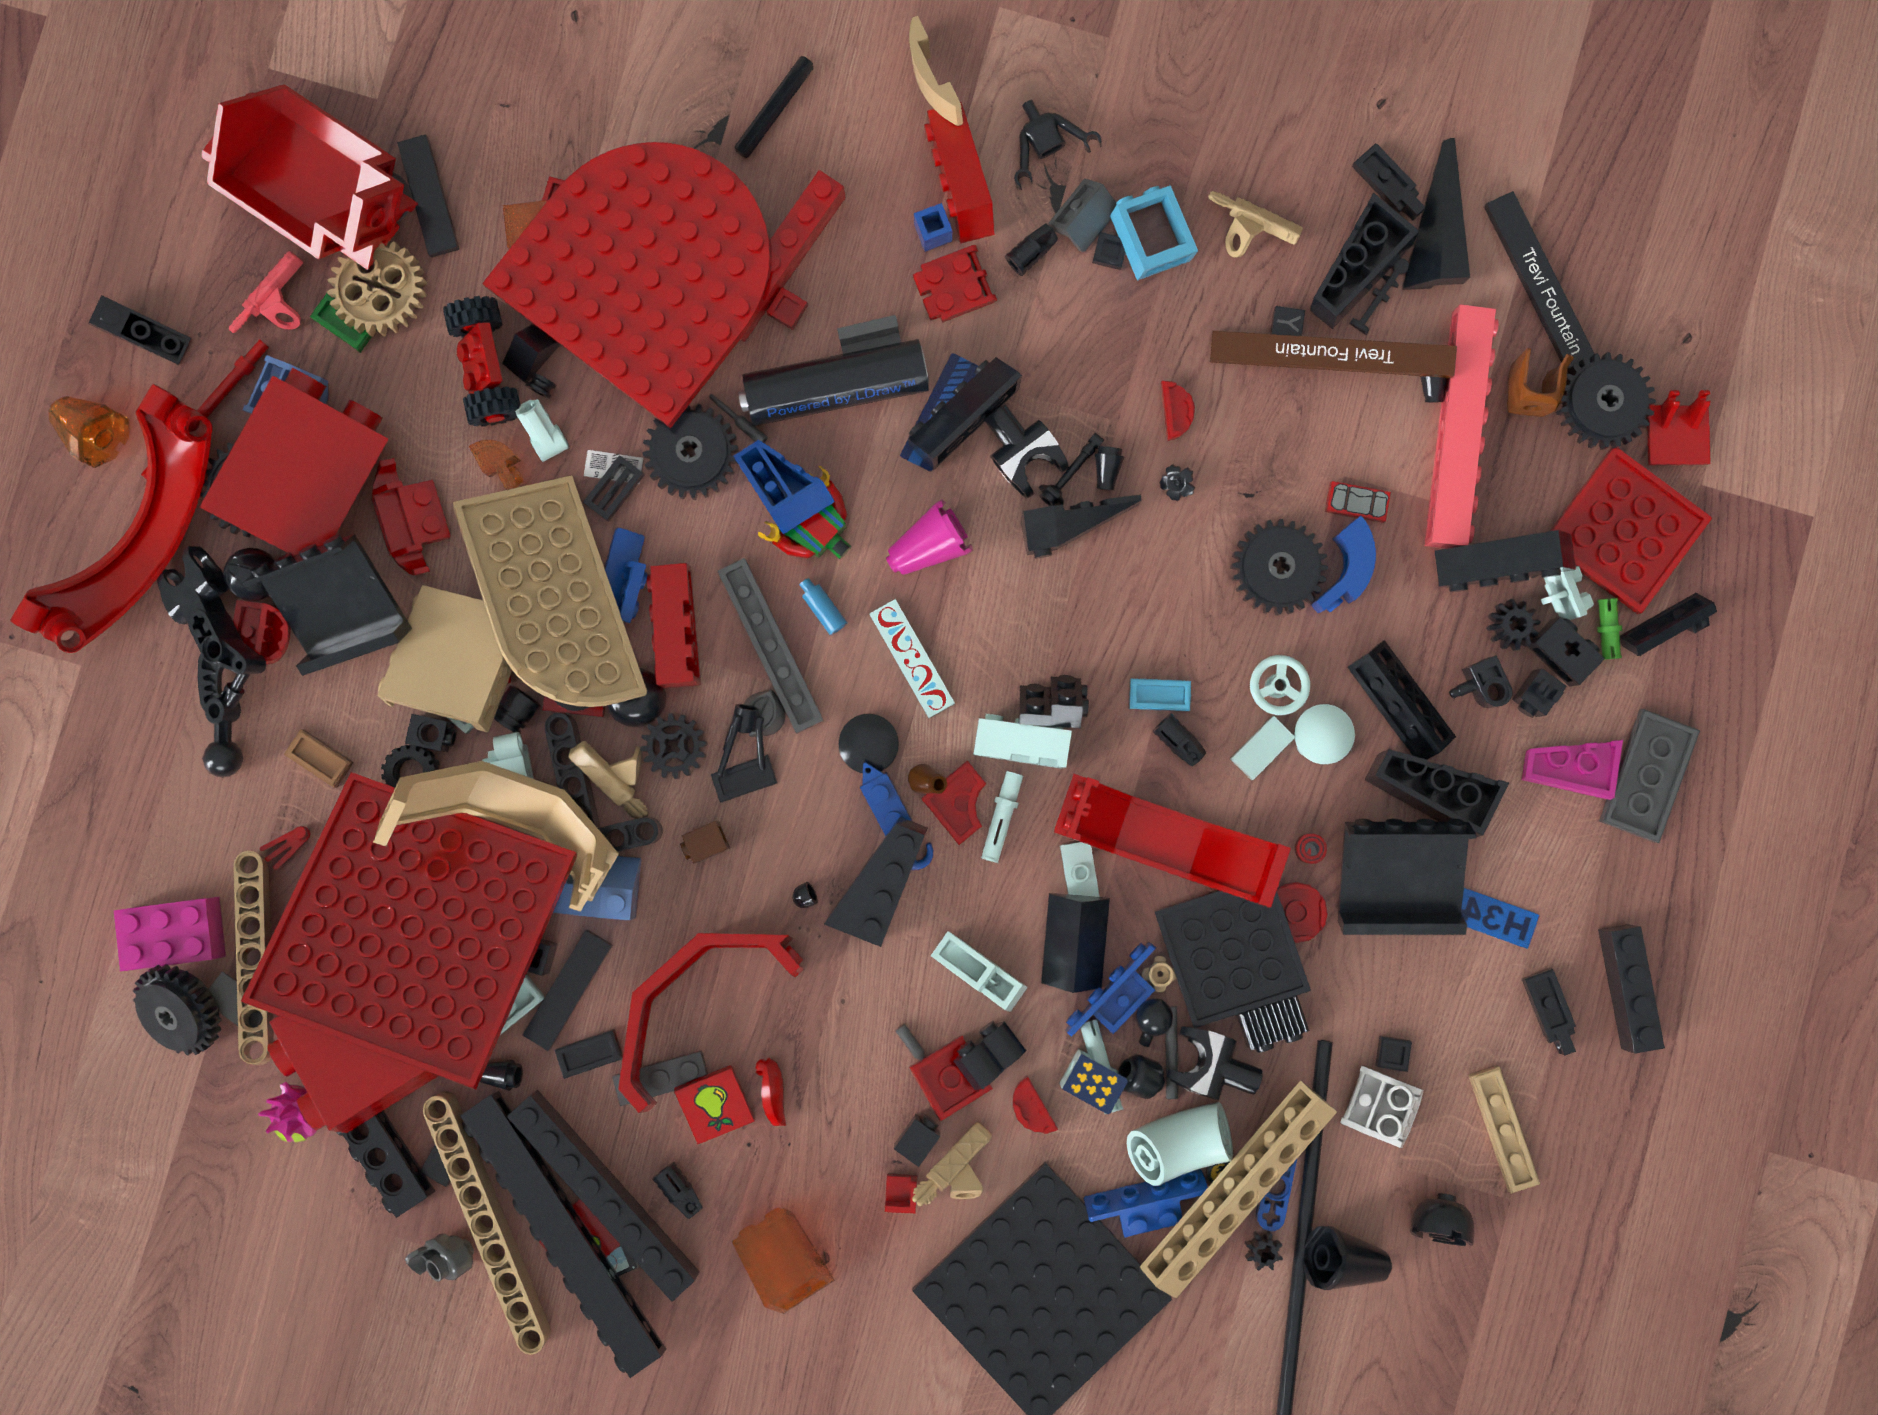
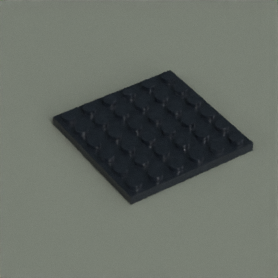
[912,1162,1172,1415]

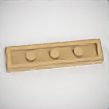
[1468,1066,1540,1194]

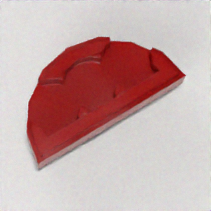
[1161,381,1195,441]
[1012,1075,1058,1134]

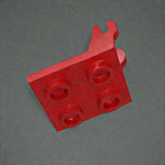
[1647,390,1711,465]

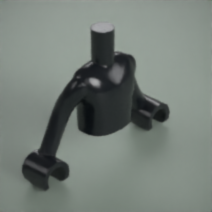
[1014,100,1102,190]

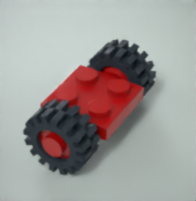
[443,296,521,427]

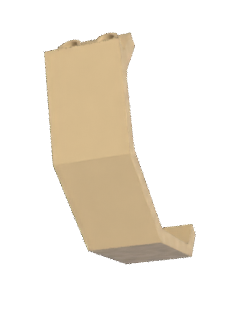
[374,761,619,912]

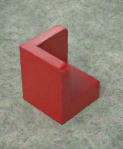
[885,1174,917,1214]

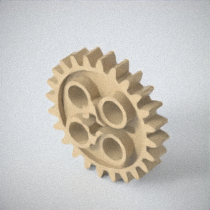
[327,241,427,337]

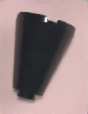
[1303,1226,1392,1290]

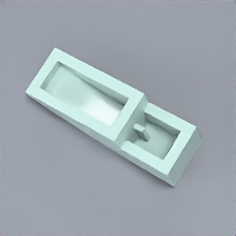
[931,931,1028,1012]

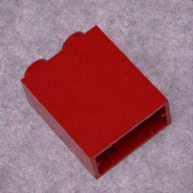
[200,368,388,556]
[267,1016,438,1133]

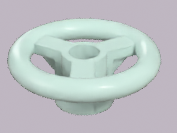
[1250,655,1310,715]

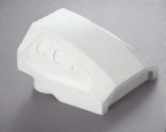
[1340,1066,1424,1148]

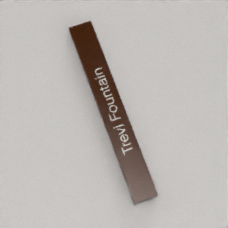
[1210,331,1457,378]

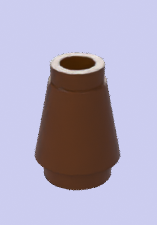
[908,764,947,794]

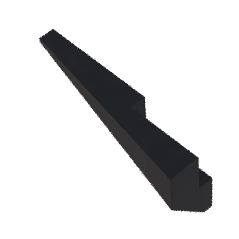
[1402,138,1470,290]

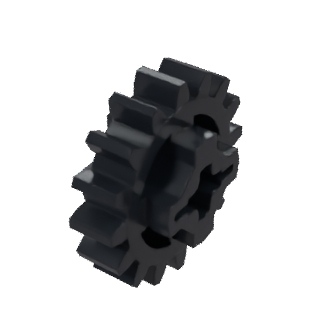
[640,713,708,779]

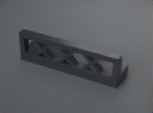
[1347,640,1456,760]

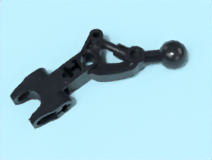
[157,546,266,778]

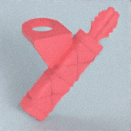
[229,251,303,333]

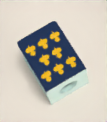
[1059,1048,1128,1114]

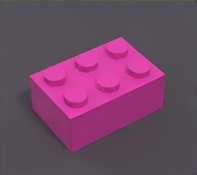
[114,897,226,972]

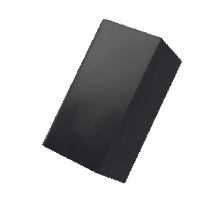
[1041,893,1110,993]

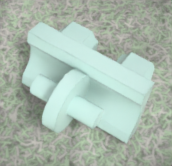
[1540,566,1594,620]

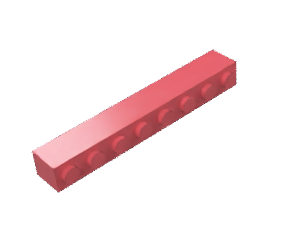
[1424,304,1499,549]

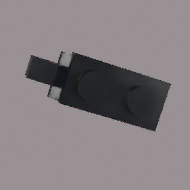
[1352,143,1426,221]
[1522,968,1576,1056]

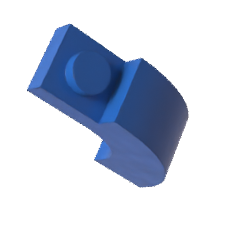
[1310,516,1376,613]

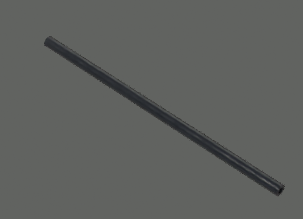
[1276,1040,1333,1415]

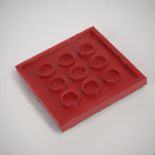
[1550,447,1712,615]

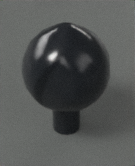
[1136,999,1173,1047]

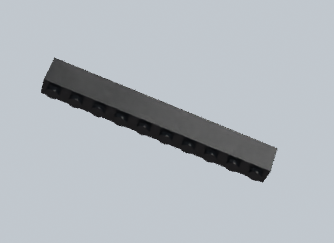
[460,1091,666,1378]

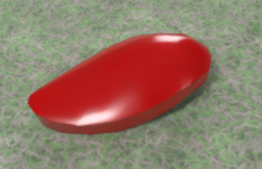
[755,1057,786,1126]

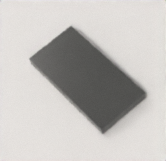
[1599,709,1700,843]

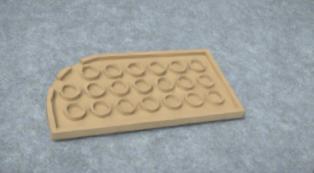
[453,476,647,707]

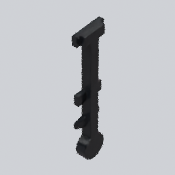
[1349,258,1409,335]

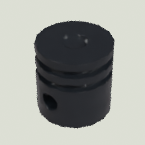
[494,685,541,733]

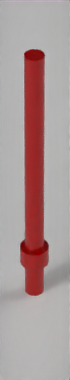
[141,339,269,479]

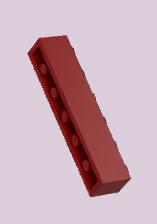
[741,170,846,342]

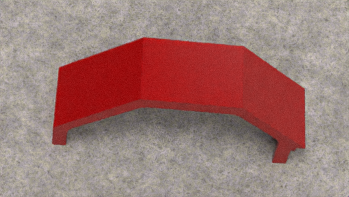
[1054,774,1291,908]
[618,933,804,1113]

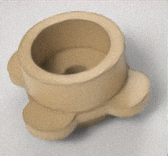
[1142,956,1177,992]

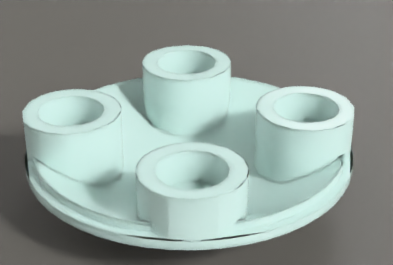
[1294,704,1355,764]

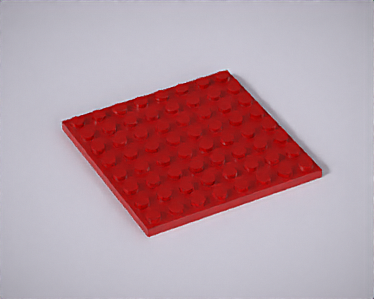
[241,772,578,1089]

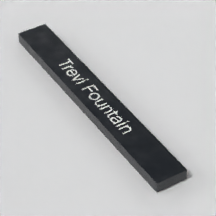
[1484,191,1609,406]

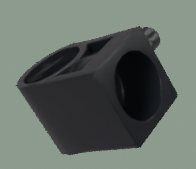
[1449,655,1513,708]

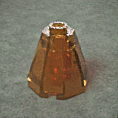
[48,396,129,468]

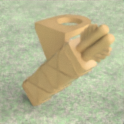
[1208,191,1303,257]
[568,741,648,818]
[912,1122,992,1206]

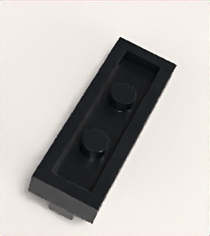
[1620,593,1717,656]

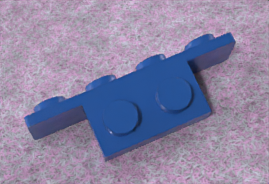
[604,528,647,623]
[1065,942,1156,1037]
[1083,1169,1208,1238]

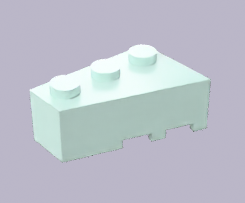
[973,714,1072,769]

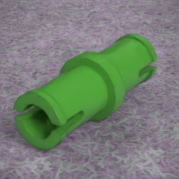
[1597,598,1622,660]

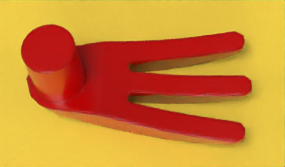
[259,826,311,870]

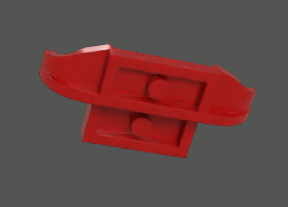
[371,458,451,576]

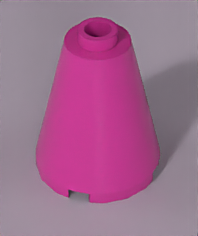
[886,499,973,575]

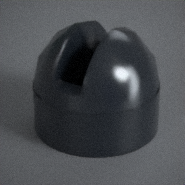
[792,882,818,908]

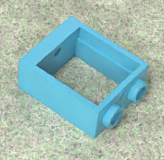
[1110,185,1198,281]

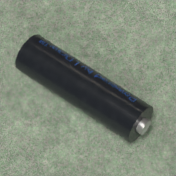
[738,339,929,426]

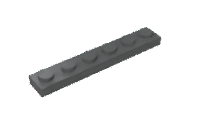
[718,558,824,734]

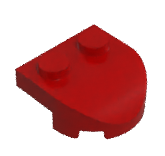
[233,600,291,665]

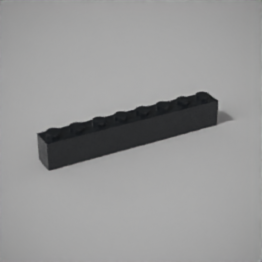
[507,1090,700,1302]

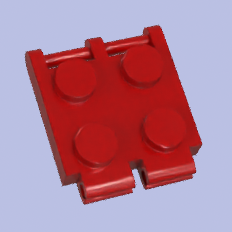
[913,245,997,323]

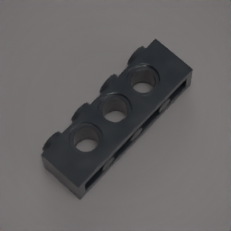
[336,1110,435,1218]

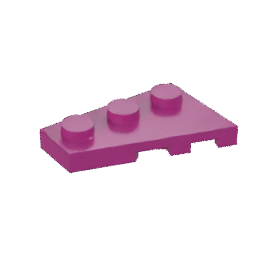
[1521,740,1623,800]

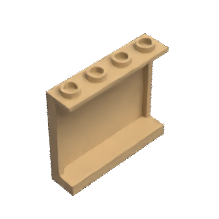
[377,585,512,732]

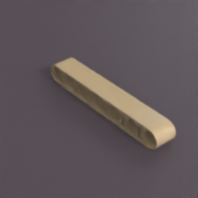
[234,851,274,1065]

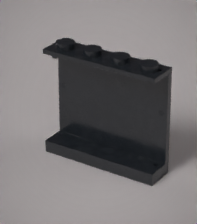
[243,533,412,676]
[1337,818,1476,935]

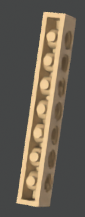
[1140,1080,1337,1298]

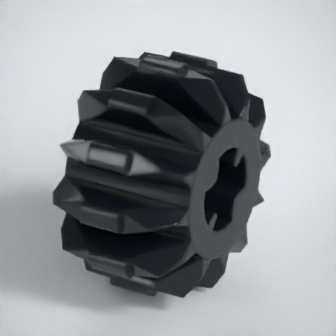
[1486,599,1541,651]

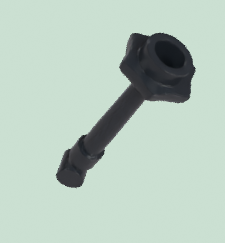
[1039,432,1104,506]

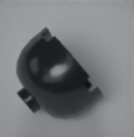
[606,668,666,728]
[1410,1193,1475,1246]

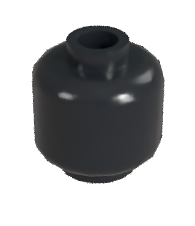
[1118,1054,1165,1099]

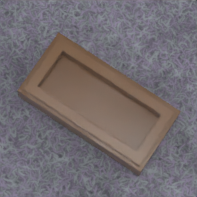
[284,729,354,788]

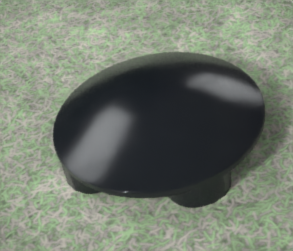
[838,714,899,773]

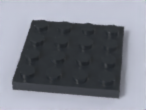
[1154,890,1311,1028]

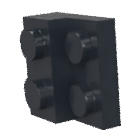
[1019,675,1089,728]

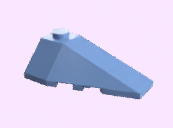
[553,856,641,920]

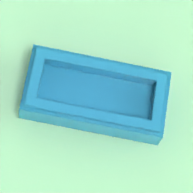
[1129,678,1191,711]

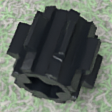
[1244,1231,1283,1271]

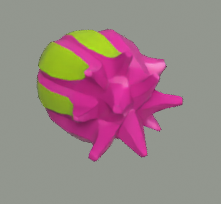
[258,1082,318,1142]

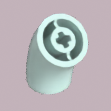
[1127,1102,1233,1186]

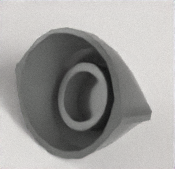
[744,690,786,737]

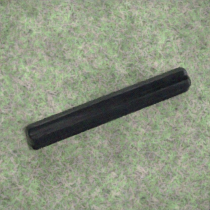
[735,56,814,158]

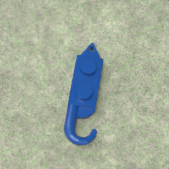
[860,762,934,870]

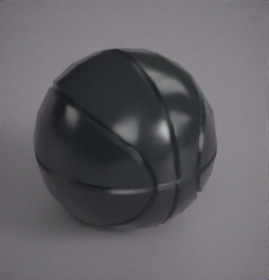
[223,548,275,601]

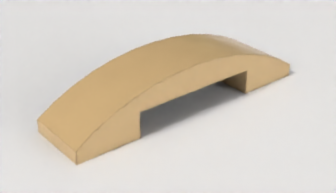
[909,16,963,126]

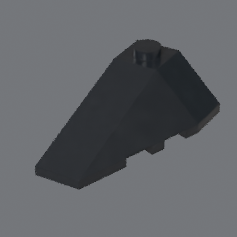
[1020,494,1142,559]

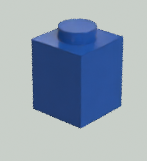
[914,203,953,252]

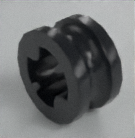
[525,372,557,399]

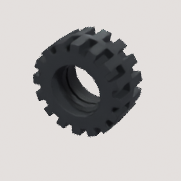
[381,745,440,788]

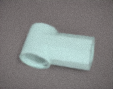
[515,399,570,462]

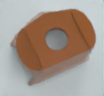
[1507,348,1574,417]

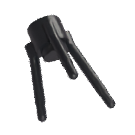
[717,704,765,777]

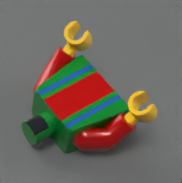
[758,466,852,559]

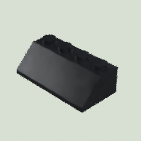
[908,357,1022,470]

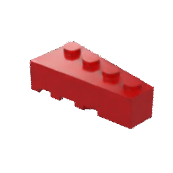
[646,563,701,689]

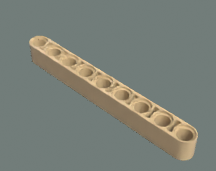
[423,1091,551,1355]

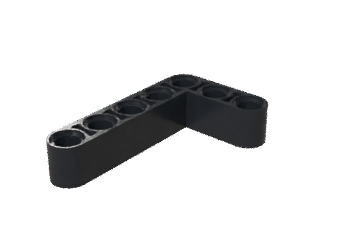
[545,713,663,852]

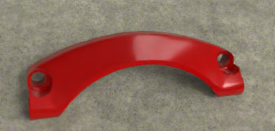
[10,383,212,653]

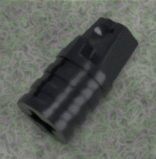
[1005,223,1058,276]
[1152,713,1206,767]
[652,1162,703,1219]

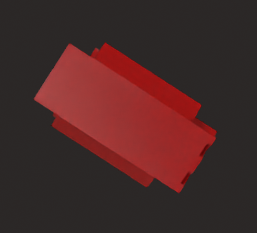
[202,84,418,270]

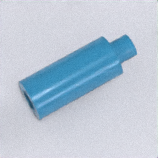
[799,578,847,636]

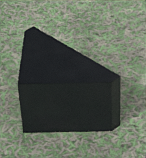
[502,324,560,383]

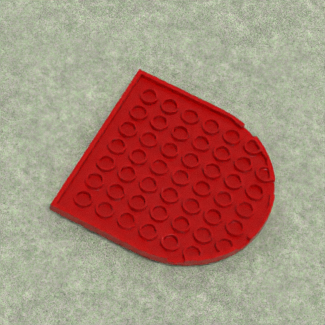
[482,142,771,428]

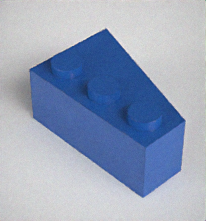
[733,440,835,534]

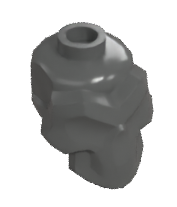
[405,1233,474,1282]

